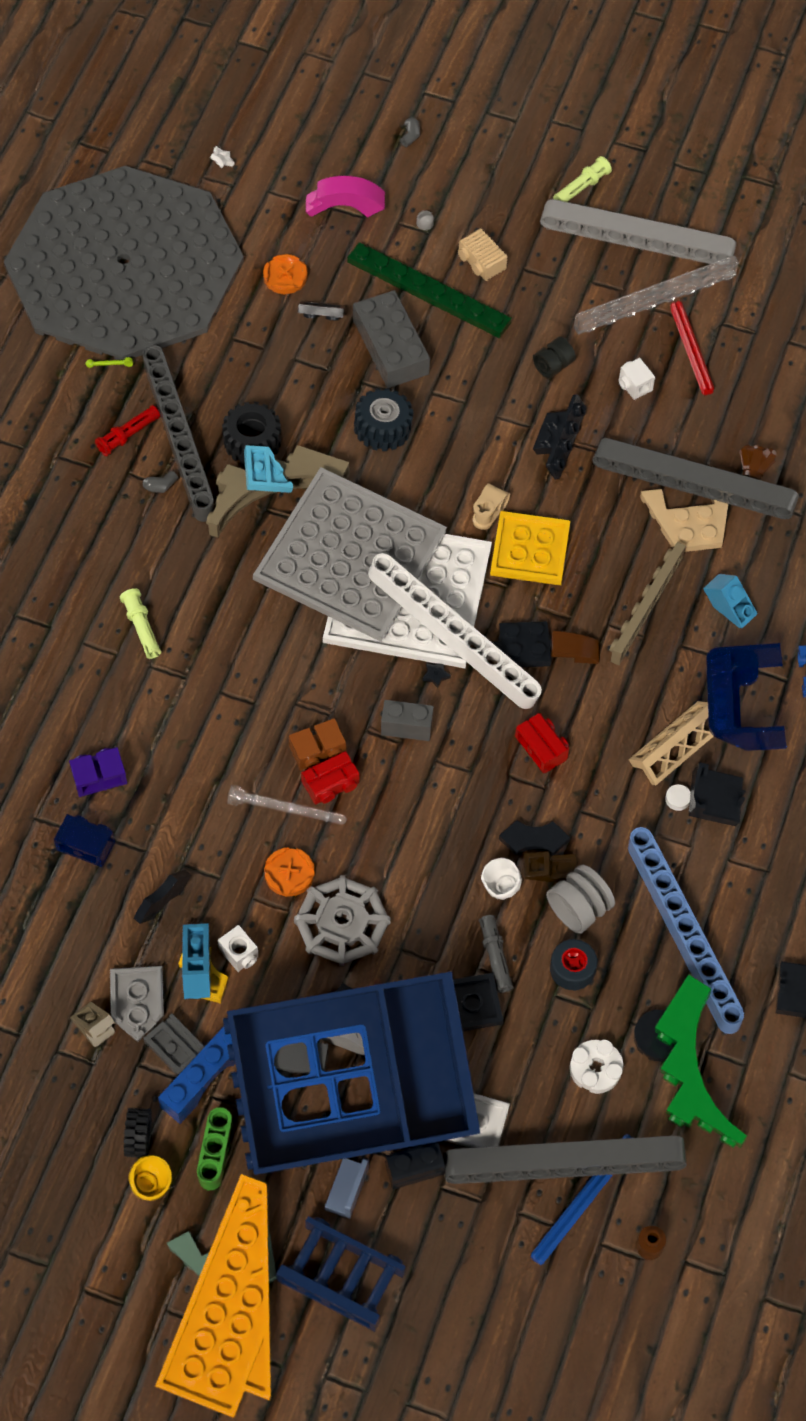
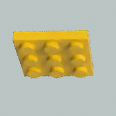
[490,511,570,585]

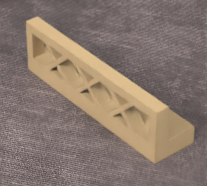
[629,701,725,786]

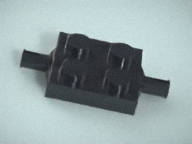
[492,621,551,667]

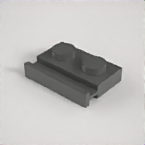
[143,1014,204,1076]

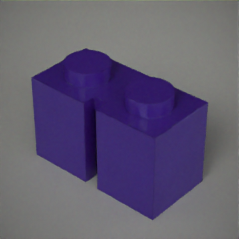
[69,747,127,797]

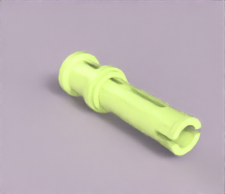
[553,156,612,202]
[120,588,161,659]

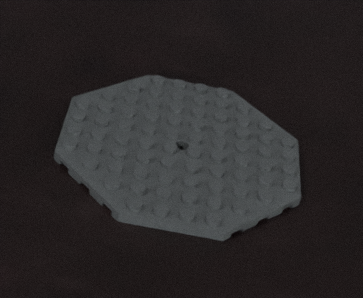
[4,166,244,360]

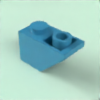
[703,574,758,628]

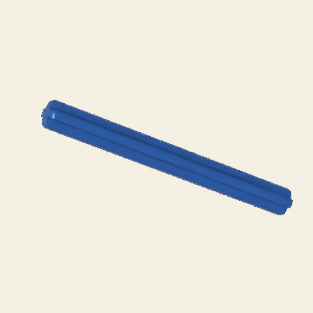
[531,1134,633,1265]

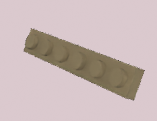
[609,542,686,666]

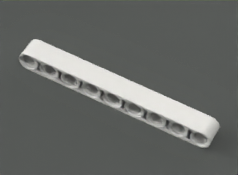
[368,553,542,709]

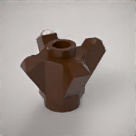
[739,445,777,480]

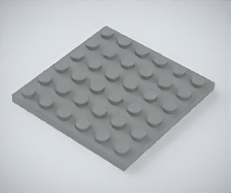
[253,467,447,642]

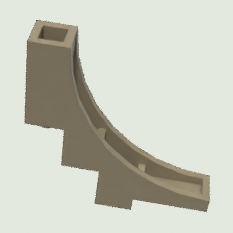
[206,445,349,538]

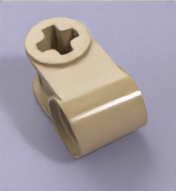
[473,483,510,530]

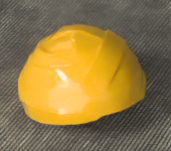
[129,1155,172,1201]

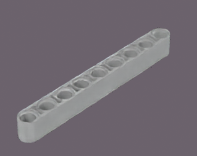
[540,200,736,267]

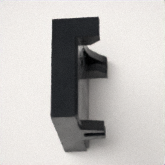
[688,762,746,826]
[775,961,806,1018]

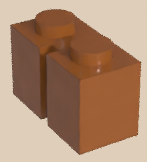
[289,718,346,771]

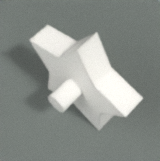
[210,146,234,168]

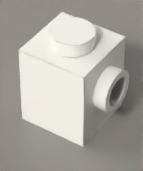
[619,358,655,400]

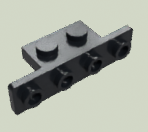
[533,394,587,480]

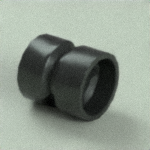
[533,337,576,379]

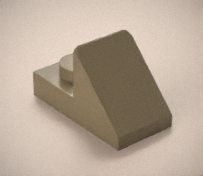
[70,1002,115,1047]

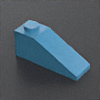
[182,923,211,999]

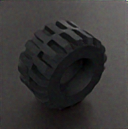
[222,402,281,465]

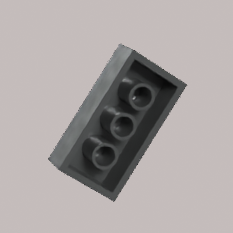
[353,290,430,388]

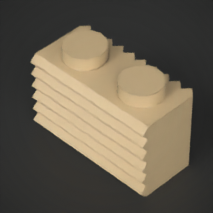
[458,228,507,281]

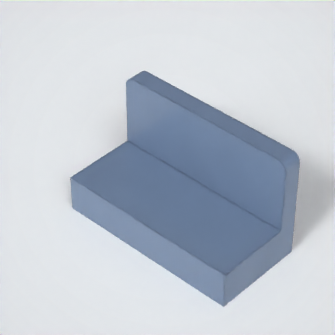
[325,1158,369,1219]

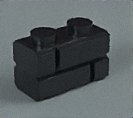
[385,1142,445,1189]

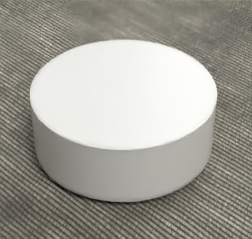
[665,784,690,811]

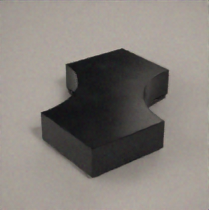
[499,820,570,856]
[134,870,192,924]

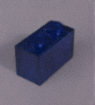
[54,814,115,867]

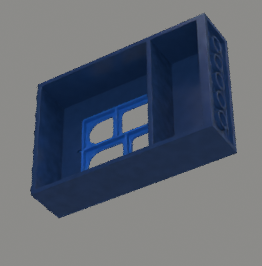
[223,972,481,1175]

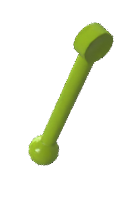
[85,357,133,368]

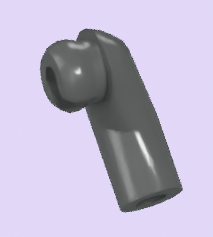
[400,117,420,147]

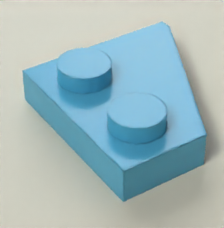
[244,445,293,493]

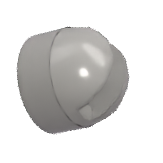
[416,210,434,230]

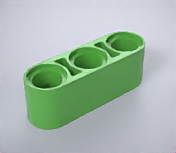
[197,1107,233,1190]

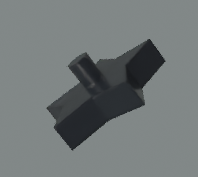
[423,663,451,688]

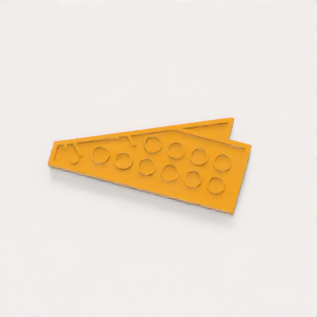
[155,1174,271,1418]

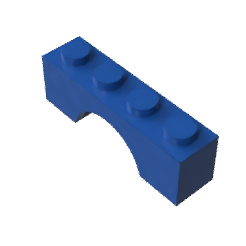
[158,1027,236,1124]

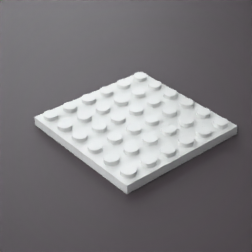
[323,534,492,668]

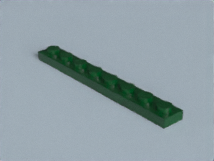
[347,242,512,339]

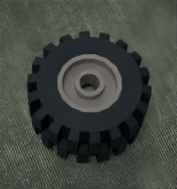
[354,388,413,451]

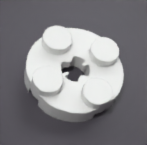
[570,1040,623,1094]

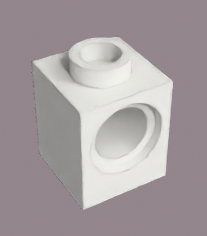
[218,925,258,972]

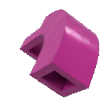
[306,176,385,217]

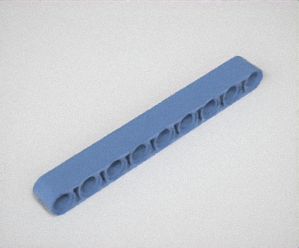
[628,827,744,1034]

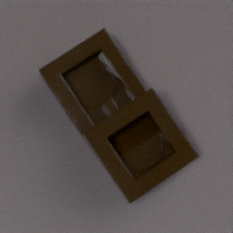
[524,852,578,882]

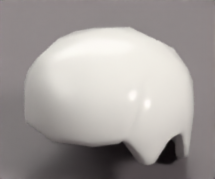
[481,857,522,900]

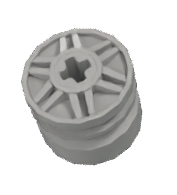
[546,864,615,933]

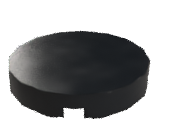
[634,1010,675,1062]

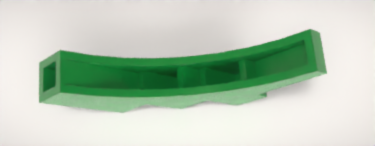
[655,974,747,1148]

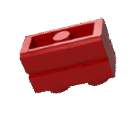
[515,713,569,774]
[301,751,359,805]

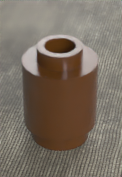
[636,1226,666,1260]

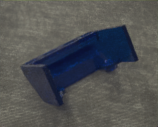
[706,643,787,751]

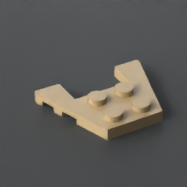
[640,489,728,552]

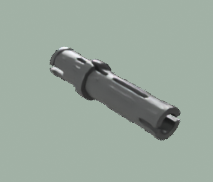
[479,915,514,993]

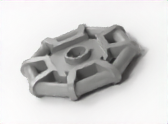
[294,875,391,966]

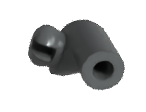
[143,471,178,493]

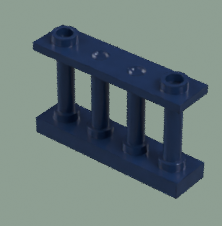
[276,1216,406,1332]

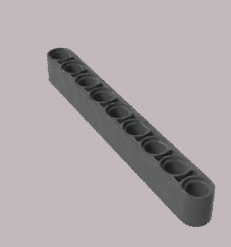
[142,345,214,522]
[592,438,799,519]
[444,1136,687,1184]

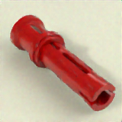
[95,405,160,457]

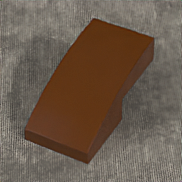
[551,631,599,664]

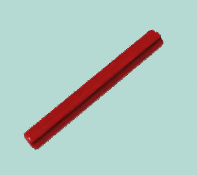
[670,301,714,396]

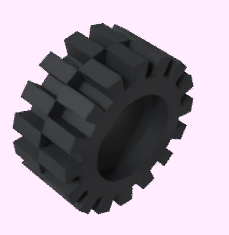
[124,1108,152,1158]

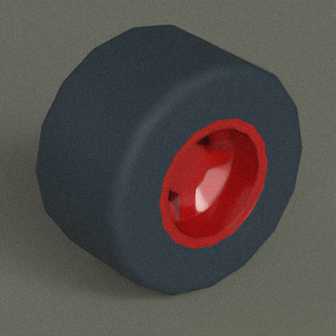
[550,939,598,991]

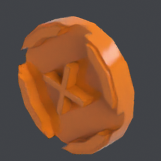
[263,254,308,294]
[264,847,315,897]

